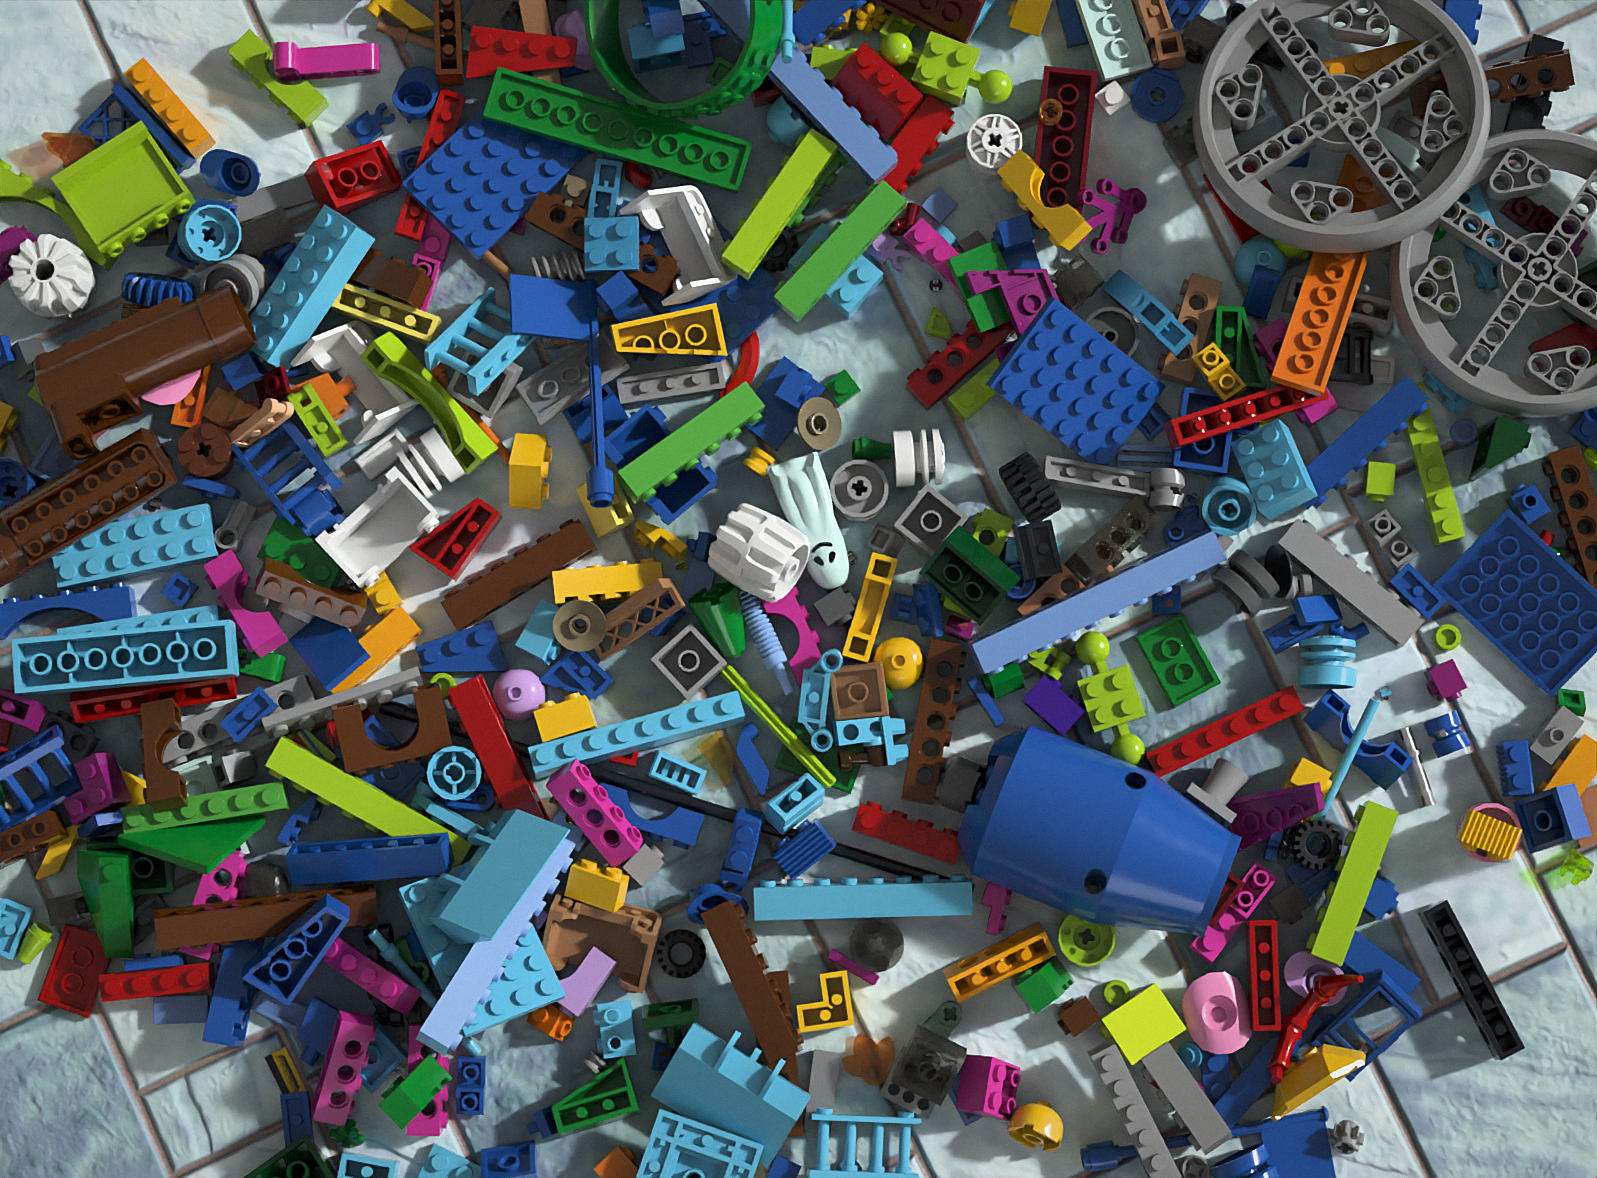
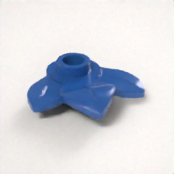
[1162,505,1212,546]

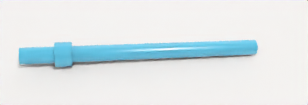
[779,0,795,64]
[1306,698,1380,848]
[368,929,481,1057]

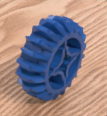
[121,272,194,307]

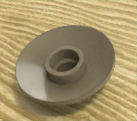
[796,397,842,450]
[552,600,607,652]

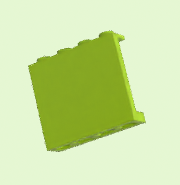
[51,120,197,260]

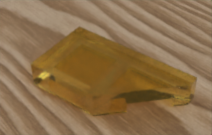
[697,731,735,787]

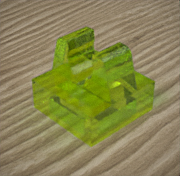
[1559,848,1594,885]

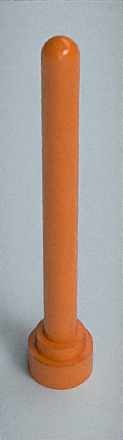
[428,362,511,466]

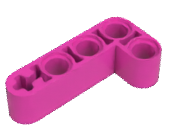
[272,42,380,81]

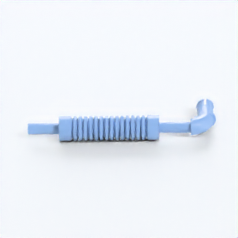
[735,588,795,696]

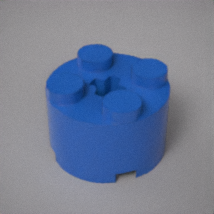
[287,479,346,539]

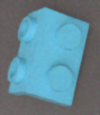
[0,897,35,960]

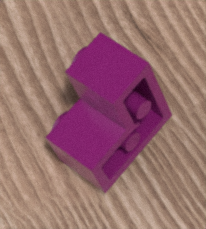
[63,752,132,825]

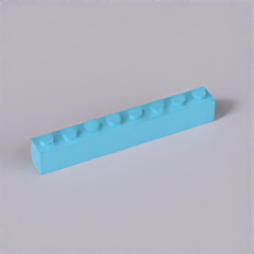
[528,690,745,779]
[753,874,973,921]

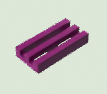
[828,949,880,985]

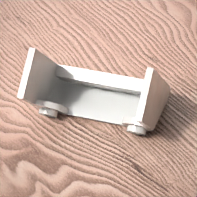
[619,185,737,306]
[290,320,419,445]

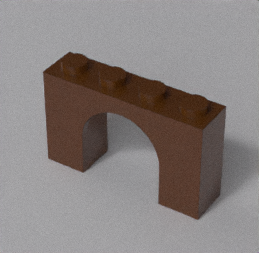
[331,682,453,775]

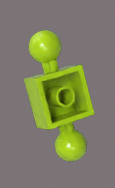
[879,31,1012,106]
[1075,631,1146,766]

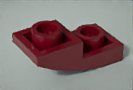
[1499,196,1560,234]
[254,366,291,408]

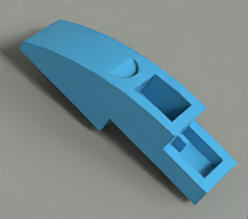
[1101,269,1194,357]

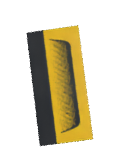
[265,1047,306,1094]

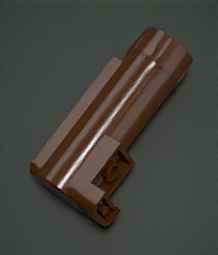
[32,284,258,460]
[0,428,177,588]

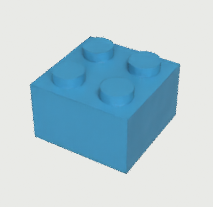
[627,22,687,74]

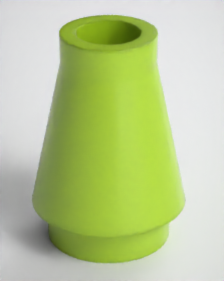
[16,922,53,964]

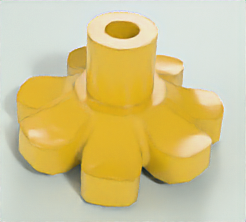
[855,3,888,33]

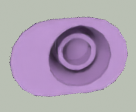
[555,10,596,70]
[1284,951,1347,1007]

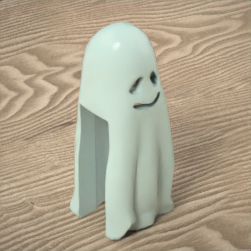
[769,452,850,590]

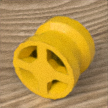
[741,446,775,478]

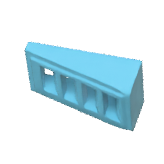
[645,750,707,796]

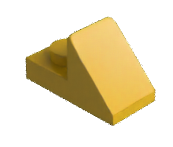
[362,570,404,617]

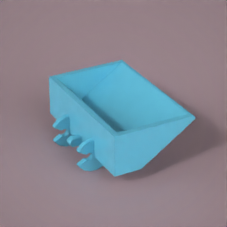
[428,809,570,944]
[651,1023,812,1169]

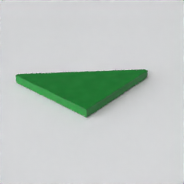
[117,815,265,875]

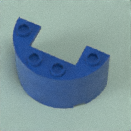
[604,403,718,526]

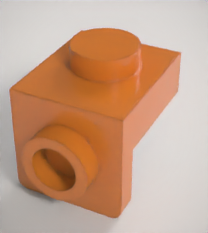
[526,1004,575,1041]

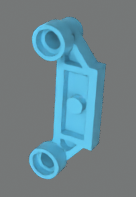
[797,649,843,752]
[409,779,497,839]

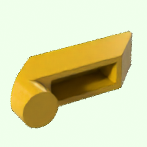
[365,0,434,33]
[35,824,90,880]

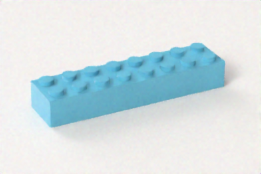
[11,619,239,696]

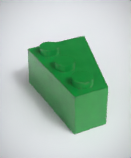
[1210,305,1267,393]
[256,516,345,588]
[1012,955,1075,1014]
[378,1054,452,1130]
[551,1057,641,1137]

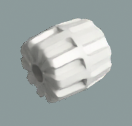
[8,234,98,321]
[708,503,811,603]

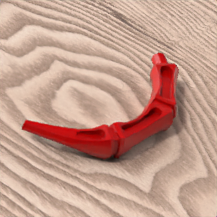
[1267,974,1364,1084]

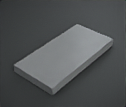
[514,329,630,425]

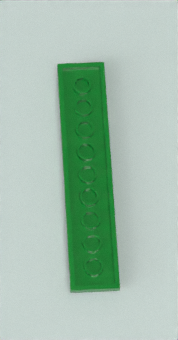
[483,67,753,194]

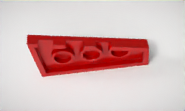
[466,25,578,79]

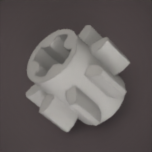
[1329,1120,1365,1155]

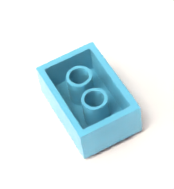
[788,222,884,319]
[1231,418,1318,520]

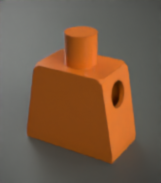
[290,373,357,422]

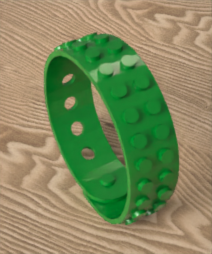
[584,0,783,120]

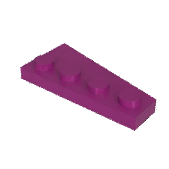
[1226,782,1325,853]

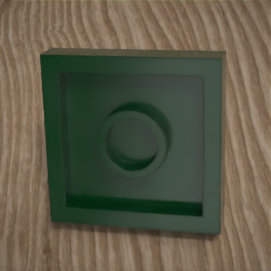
[642,998,699,1048]

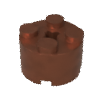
[177,423,236,481]

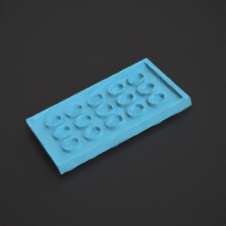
[398,864,566,1038]

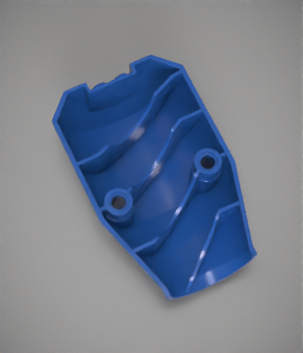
[957,725,1242,938]

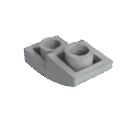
[1363,509,1418,570]

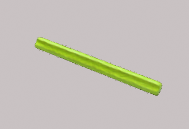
[720,665,836,789]

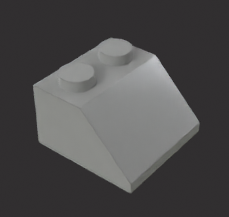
[446,342,524,419]

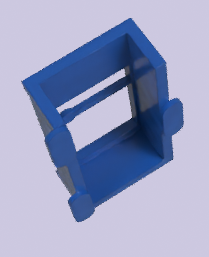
[1311,968,1422,1082]

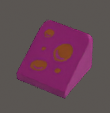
[944,615,975,642]

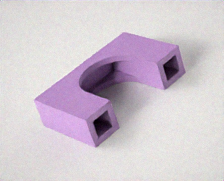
[530,909,619,1018]

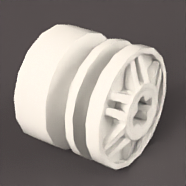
[965,114,1022,179]
[396,427,466,499]
[893,428,945,487]

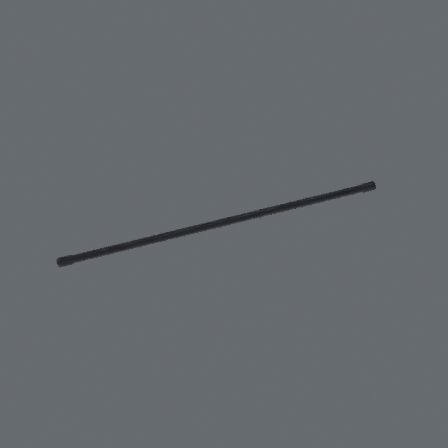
[379,700,975,891]

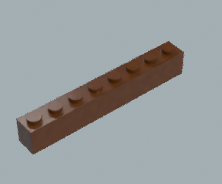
[153,883,378,952]

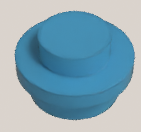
[1177,1041,1204,1069]

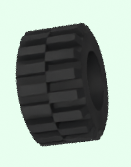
[999,452,1061,524]

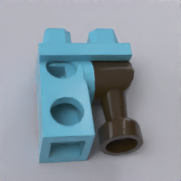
[832,716,909,772]

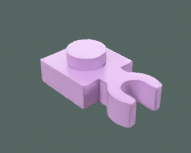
[865,231,911,272]

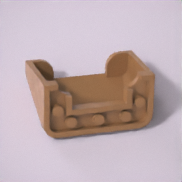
[542,889,662,994]

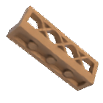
[1131,0,1175,47]
[594,578,686,661]

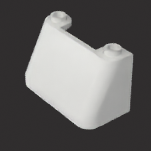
[315,466,440,588]

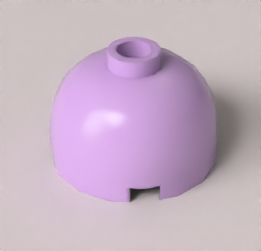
[492,668,546,722]

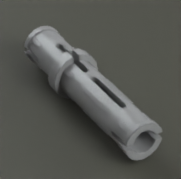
[1394,726,1437,808]

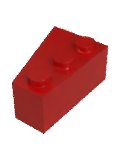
[409,497,502,582]

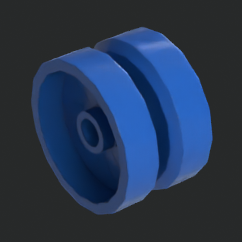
[1210,1142,1281,1178]

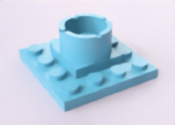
[636,1109,764,1178]

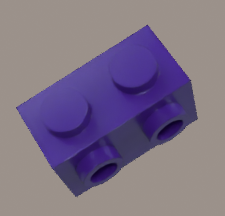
[1021,675,1085,736]

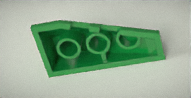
[77,849,134,958]

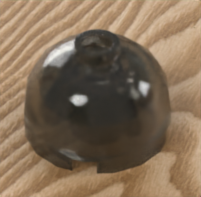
[235,859,291,900]

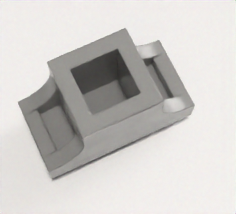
[1529,705,1584,765]

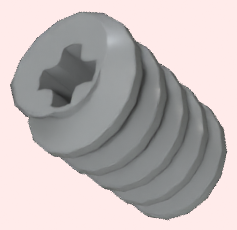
[530,248,587,282]

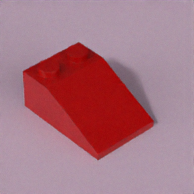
[304,140,403,215]

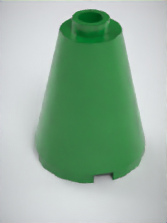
[687,581,747,659]

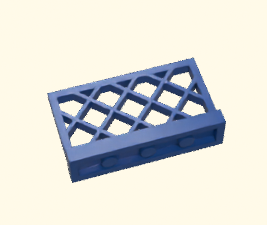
[78,82,197,176]

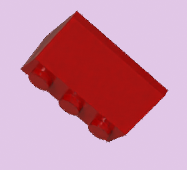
[829,42,923,141]

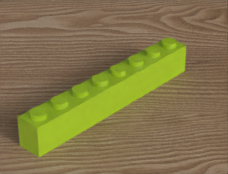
[265,736,472,868]

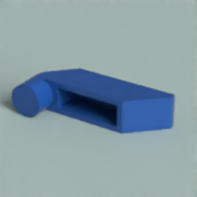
[736,721,770,797]

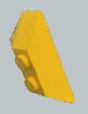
[1271,1044,1366,1122]

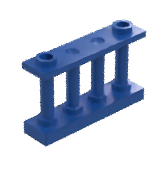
[232,418,343,525]
[0,724,83,833]

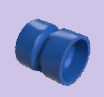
[1005,564,1036,603]
[1423,710,1471,758]

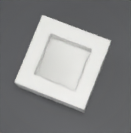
[1095,80,1131,118]

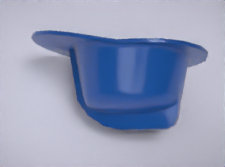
[392,66,440,124]
[200,149,261,197]
[686,883,749,924]

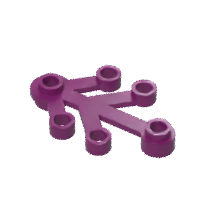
[1077,178,1147,254]

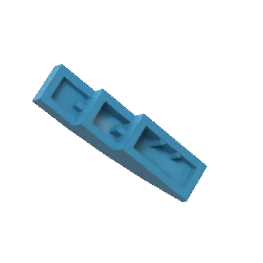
[587,153,625,218]

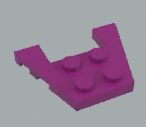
[964,269,1060,364]

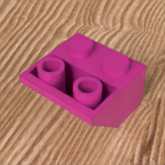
[956,1054,1020,1121]

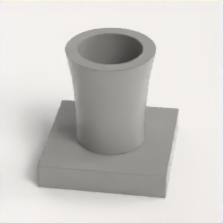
[1181,758,1248,828]

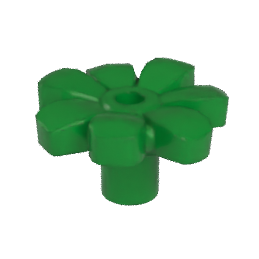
[329,1119,365,1148]

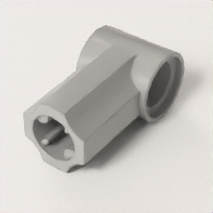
[214,499,258,553]

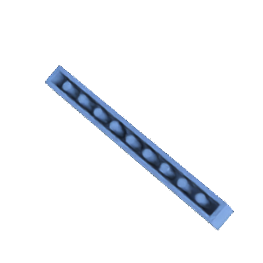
[697,0,898,185]
[966,529,1226,676]

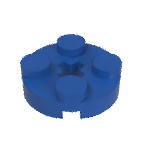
[1130,68,1184,123]

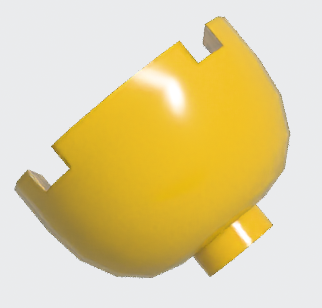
[872,637,926,691]
[1007,1101,1063,1151]

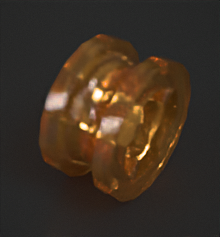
[1038,98,1063,125]

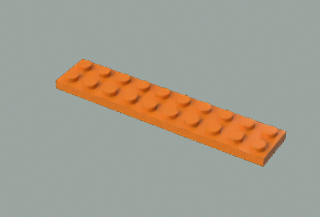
[1270,154,1392,397]

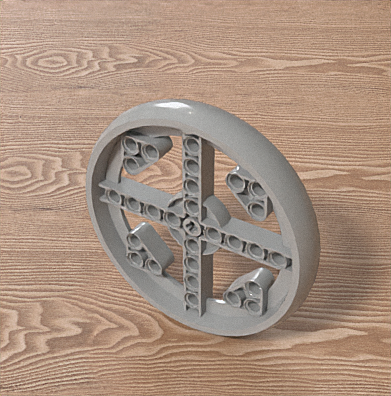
[1192,0,1491,254]
[1388,129,1597,418]

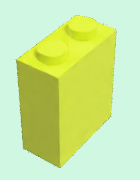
[1099,983,1186,1065]

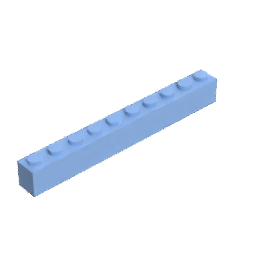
[416,811,587,1056]

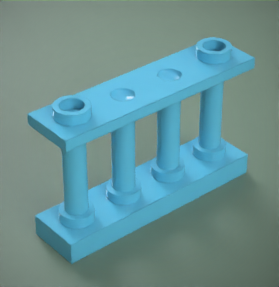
[424,287,537,396]
[806,1108,921,1178]

